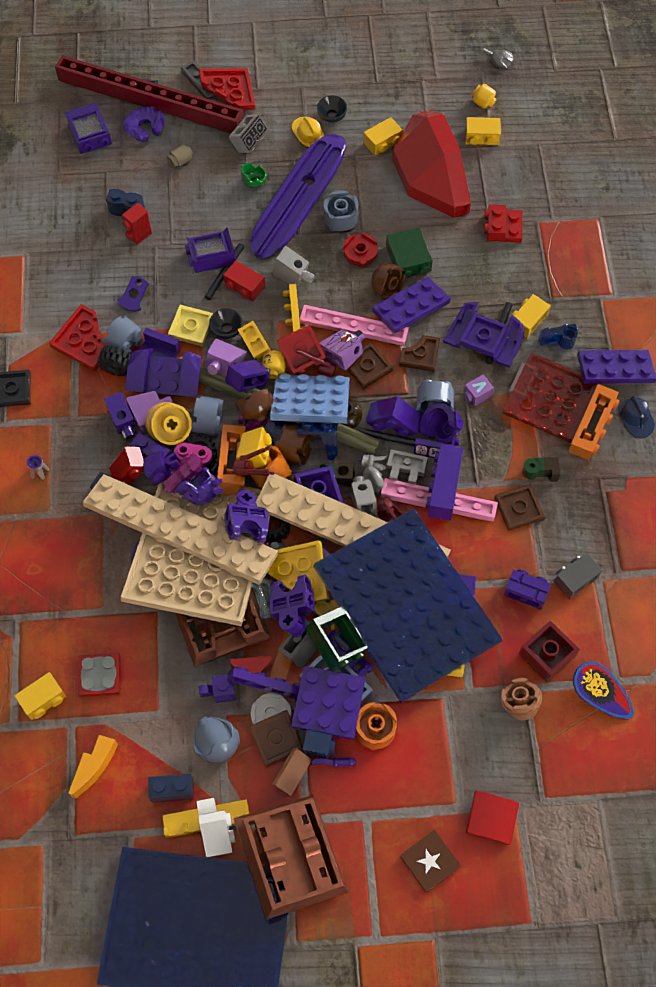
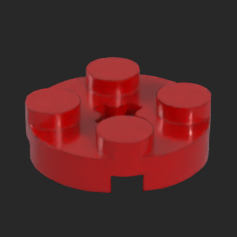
[343,233,378,268]

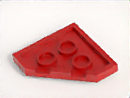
[199,68,255,110]
[49,304,103,371]

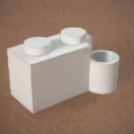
[197,798,235,857]

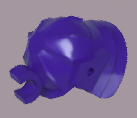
[420,402,464,446]
[175,467,223,505]

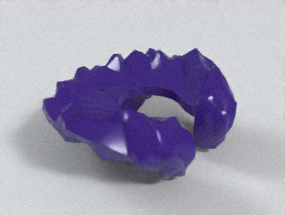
[123,106,164,142]

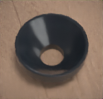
[317,95,347,123]
[209,308,242,339]

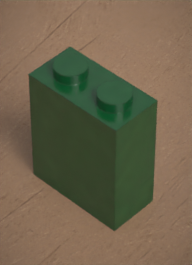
[386,227,433,278]

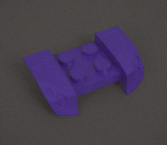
[443,302,524,368]
[125,348,201,397]

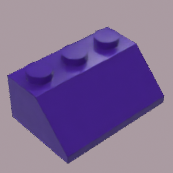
[293,466,343,535]

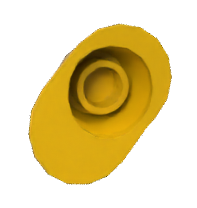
[292,117,324,147]

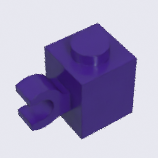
[143,450,180,486]
[198,674,236,703]

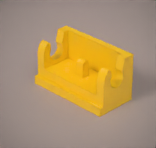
[238,321,271,363]

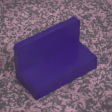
[140,328,181,358]

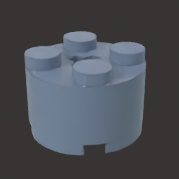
[324,190,358,232]
[102,315,144,354]
[416,379,454,415]
[192,395,223,436]

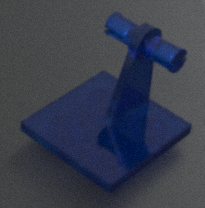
[297,422,339,460]

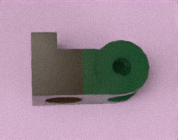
[522,457,560,482]
[320,463,355,487]

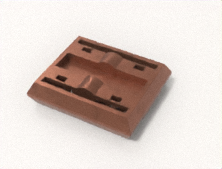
[175,589,271,667]
[233,794,348,920]

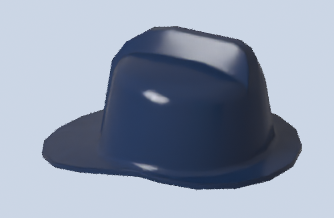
[619,396,655,438]

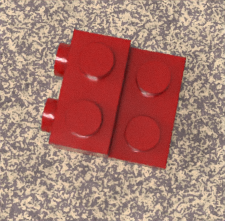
[484,204,523,243]
[276,324,326,375]

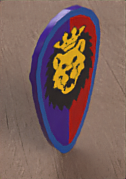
[573,661,634,719]

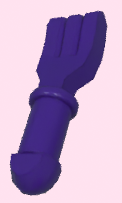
[311,757,356,768]

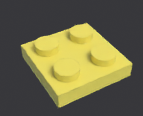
[168,305,213,347]

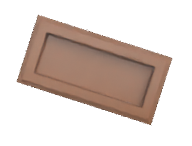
[272,748,312,796]

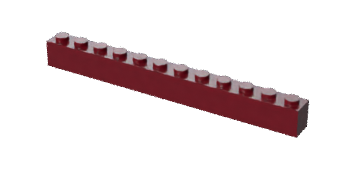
[55,55,244,133]

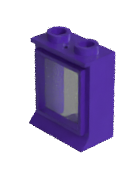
[65,103,112,154]
[185,227,236,273]

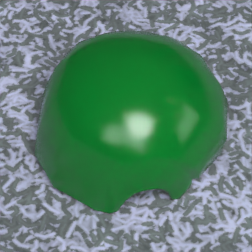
[241,162,267,187]

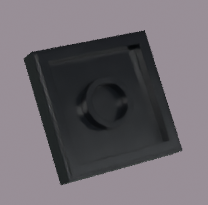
[0,370,31,407]

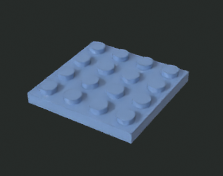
[270,373,350,424]

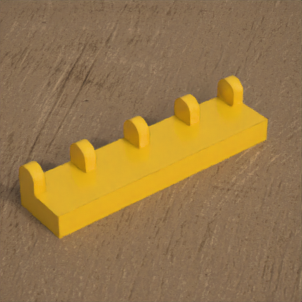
[282,284,300,332]
[163,799,249,838]

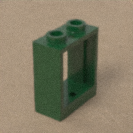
[305,606,369,670]

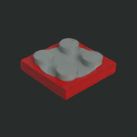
[78,653,120,697]

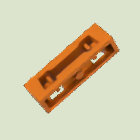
[568,384,620,461]
[217,424,246,496]

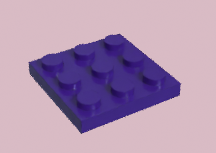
[291,666,366,740]

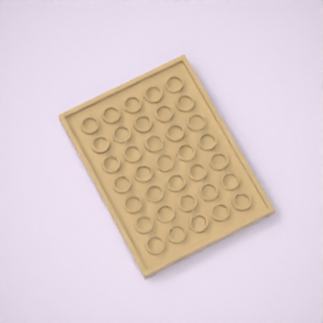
[121,472,271,626]

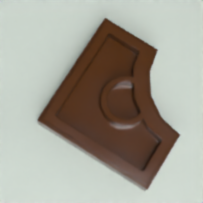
[399,335,440,372]

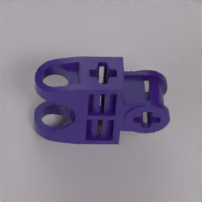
[224,490,269,544]
[270,574,315,637]

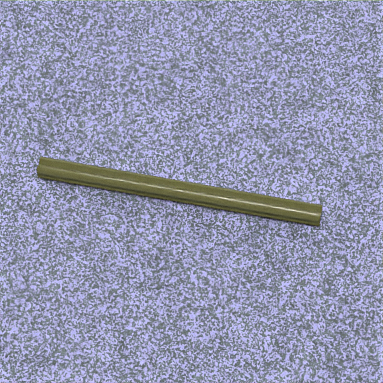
[179,357,380,456]

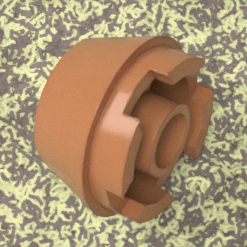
[501,678,542,720]

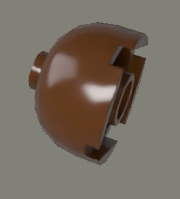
[371,263,405,299]
[235,389,274,423]

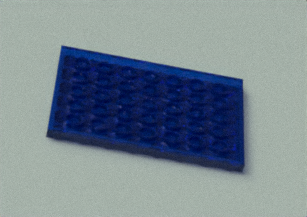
[313,508,503,703]
[97,847,288,987]

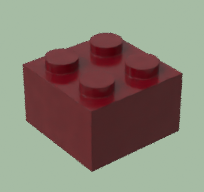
[519,620,580,683]

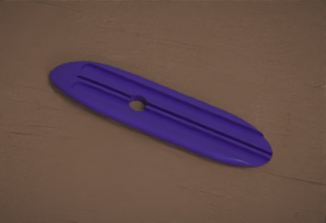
[251,134,346,258]

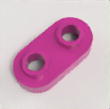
[174,443,212,466]

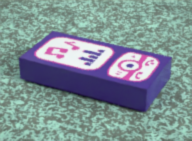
[413,438,453,458]

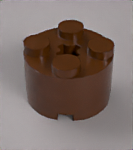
[275,424,314,467]

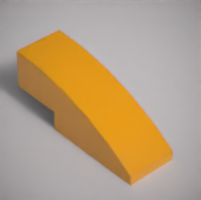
[68,735,118,798]

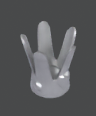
[358,454,387,476]
[27,455,49,480]

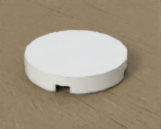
[250,693,292,724]

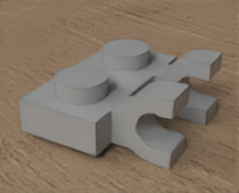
[386,449,428,485]

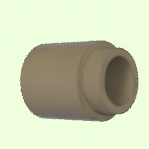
[167,144,193,168]

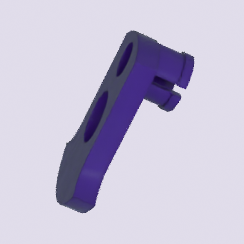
[117,276,149,312]

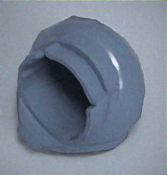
[193,716,240,763]

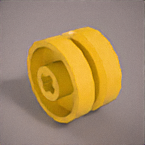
[145,402,192,445]

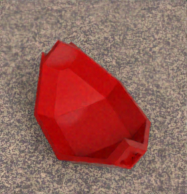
[393,110,471,218]

